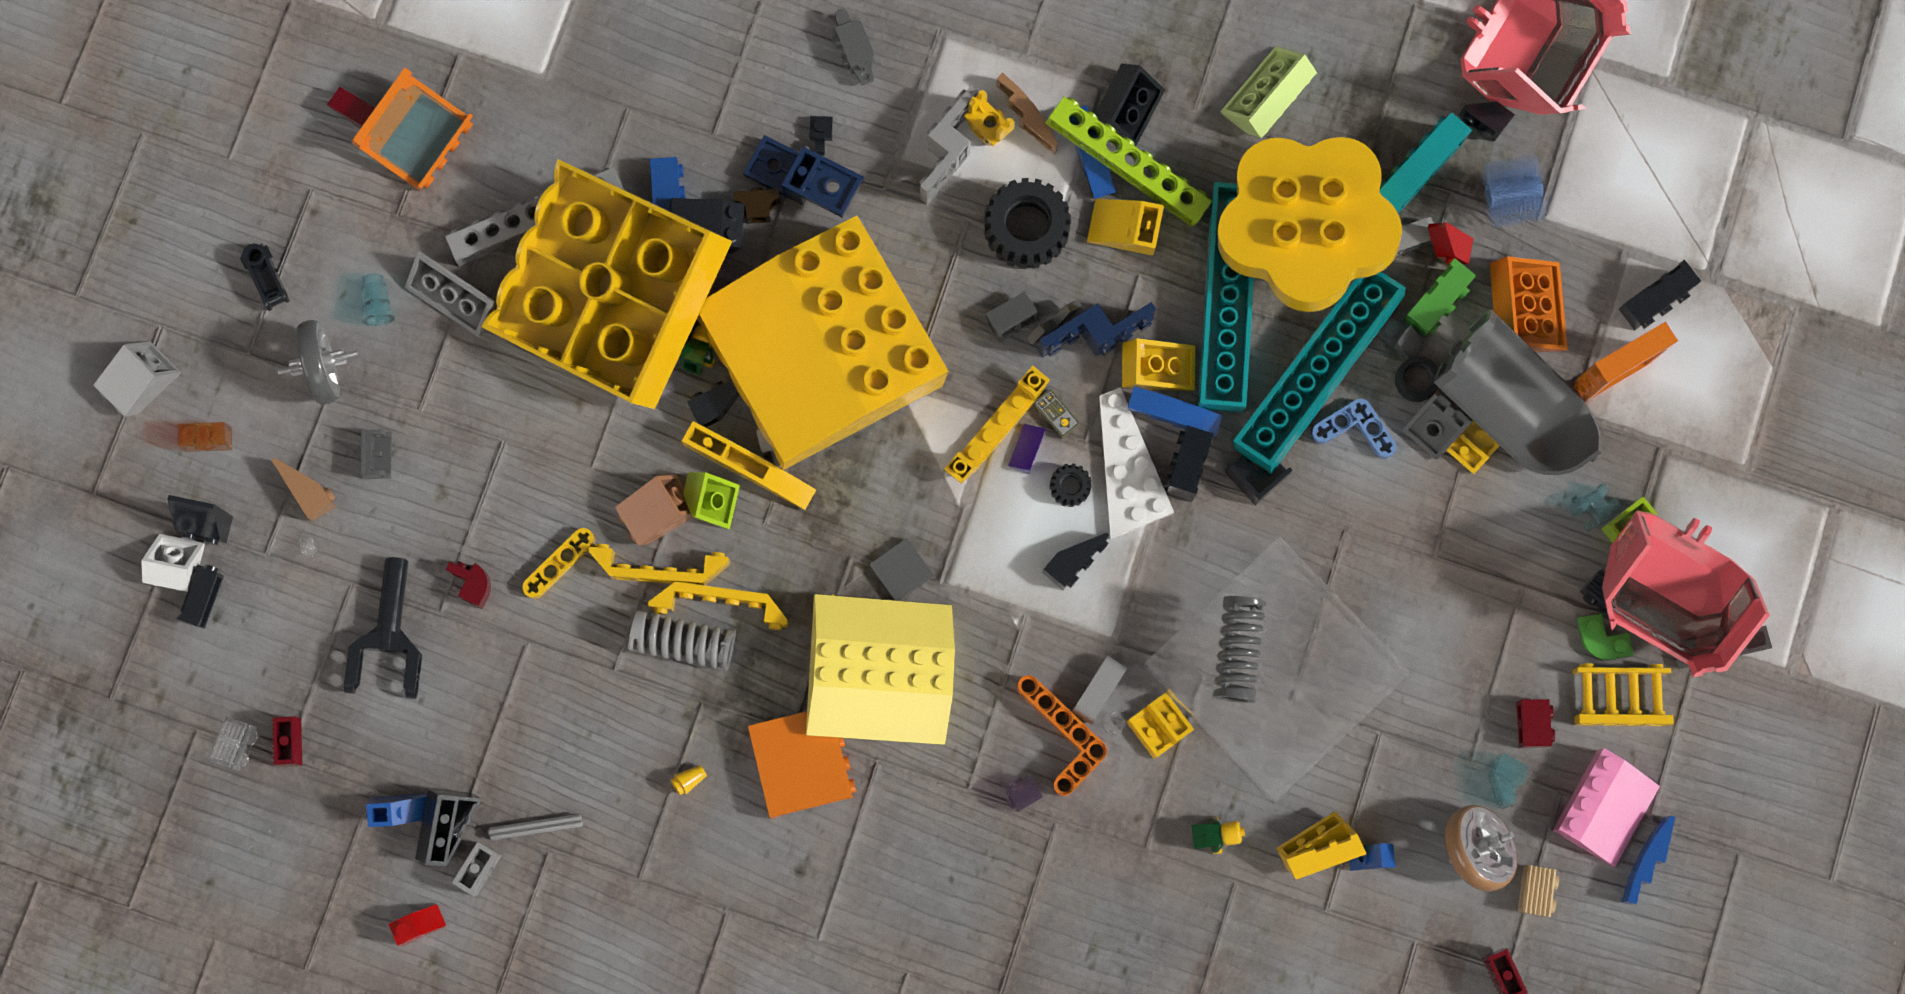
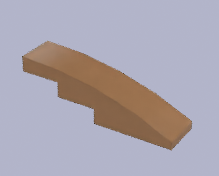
[996,72,1058,154]

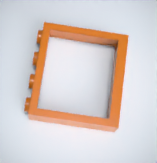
[1572,321,1678,402]

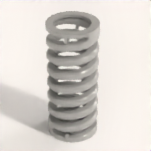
[628,610,736,671]

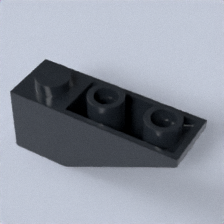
[687,379,740,428]
[1042,533,1109,590]

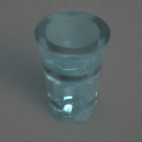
[361,273,395,326]

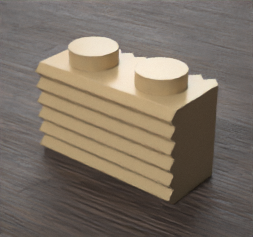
[1518,865,1559,917]

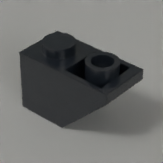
[1458,101,1515,142]

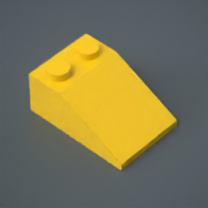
[1122,338,1195,391]

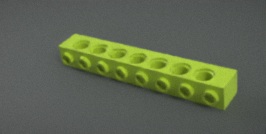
[1045,96,1212,227]

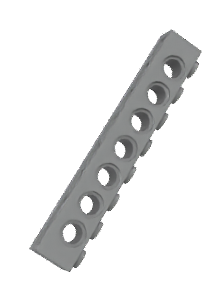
[445,167,624,267]

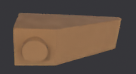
[272,458,336,522]

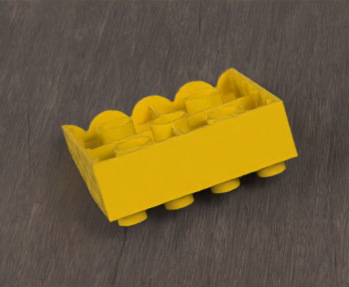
[481,159,732,409]
[697,215,949,470]

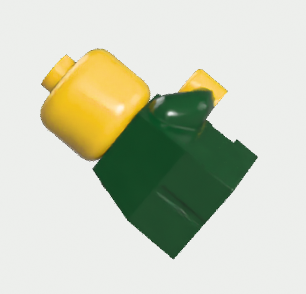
[679,325,715,376]
[1191,817,1245,854]

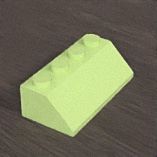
[1220,46,1317,138]

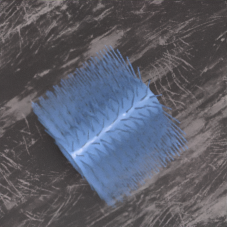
[1480,154,1548,228]

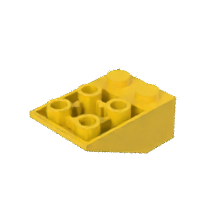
[1087,199,1164,256]

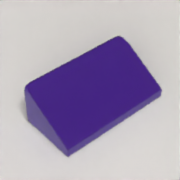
[1008,424,1046,474]

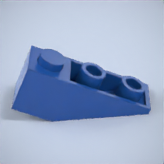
[366,794,427,827]

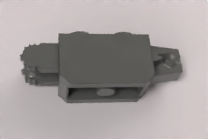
[832,9,875,86]

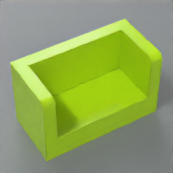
[1601,497,1658,543]

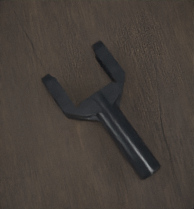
[344,557,423,699]

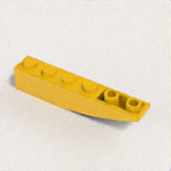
[682,421,816,510]

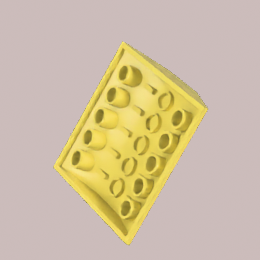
[806,594,955,745]

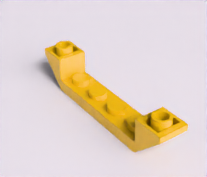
[944,365,1050,484]
[589,544,730,586]
[648,582,789,631]

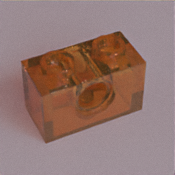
[178,422,232,452]

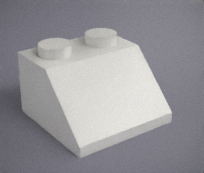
[141,534,205,592]

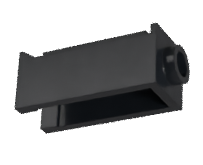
[176,564,224,629]

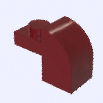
[445,561,491,609]

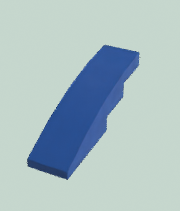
[1069,105,1116,199]
[1128,386,1223,438]
[1621,816,1675,905]

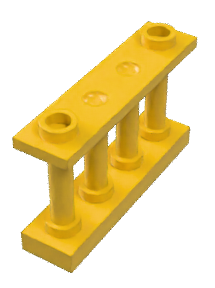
[1572,663,1674,726]

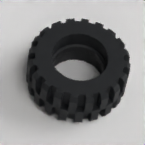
[984,178,1071,269]

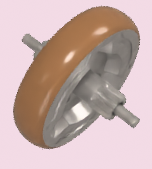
[1445,805,1517,892]

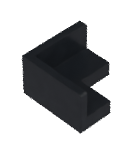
[1225,456,1293,505]

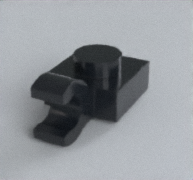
[809,116,833,156]

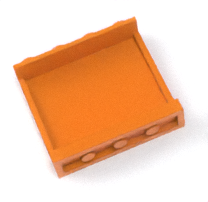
[748,711,856,819]

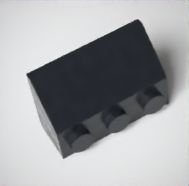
[1095,63,1165,147]

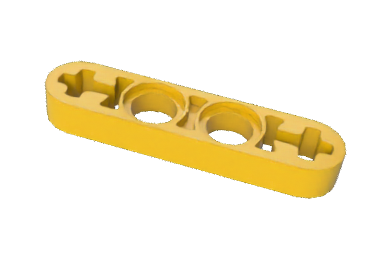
[522,528,595,599]

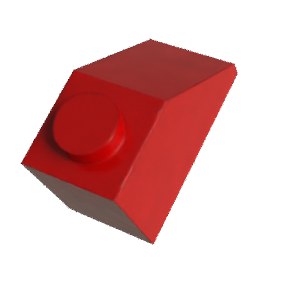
[1428,222,1474,266]
[388,904,447,946]

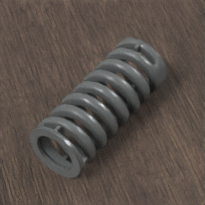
[1212,596,1266,703]

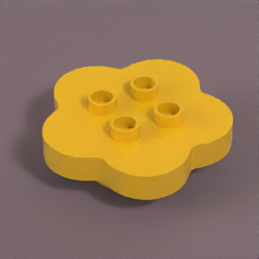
[1218,137,1402,312]

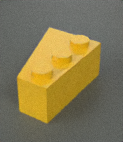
[1276,811,1366,880]

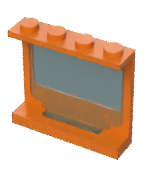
[351,67,473,191]

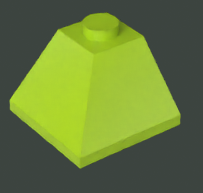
[683,472,740,529]

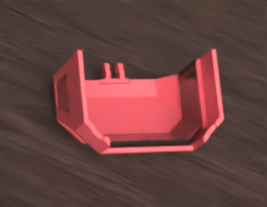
[1460,0,1631,115]
[1602,511,1770,677]

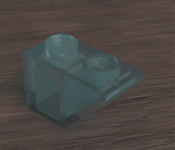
[1488,753,1529,809]

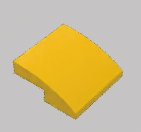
[1446,420,1500,474]
[1126,692,1194,760]

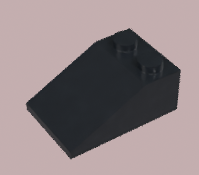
[670,198,744,254]
[167,495,233,545]

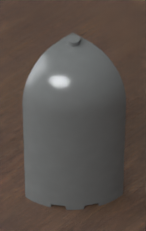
[1434,309,1602,475]

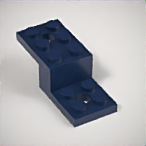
[743,135,864,218]
[1038,302,1156,358]

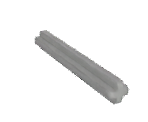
[489,814,583,840]

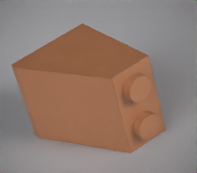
[615,474,693,546]

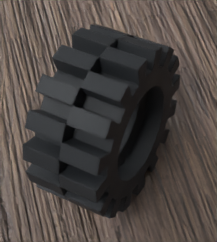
[1049,463,1092,507]

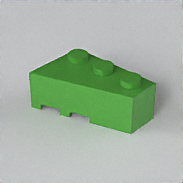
[1404,258,1476,337]

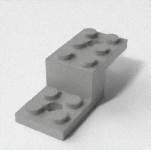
[920,85,978,205]

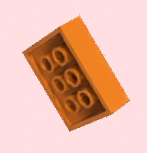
[1489,256,1568,352]

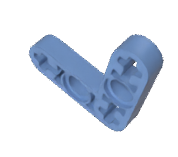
[1311,399,1396,459]

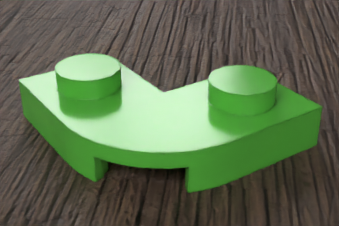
[1577,614,1634,661]

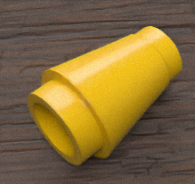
[670,765,707,796]

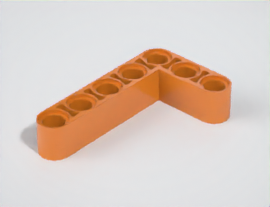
[1017,675,1107,797]

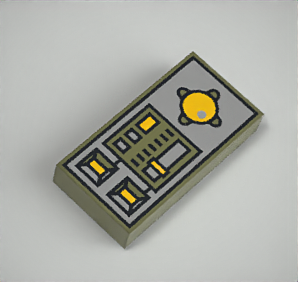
[1033,389,1080,439]

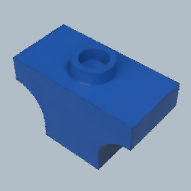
[1349,843,1395,871]

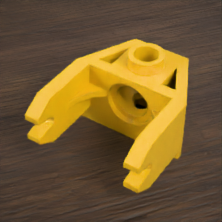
[964,90,1015,146]

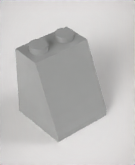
[94,341,181,417]

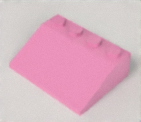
[1552,748,1660,867]

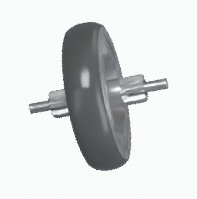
[277,320,359,404]

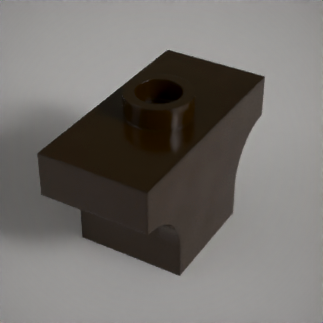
[734,187,781,224]

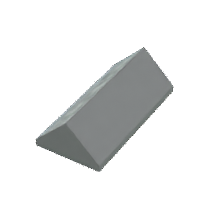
[404,251,497,337]

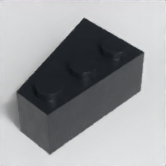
[1618,259,1701,330]
[1163,425,1214,502]
[415,789,482,867]

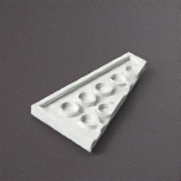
[1099,387,1174,539]

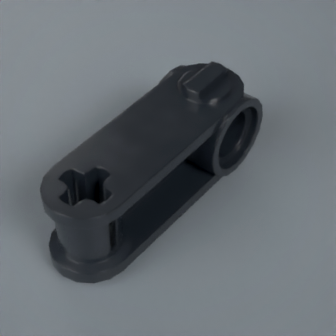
[240,243,290,311]

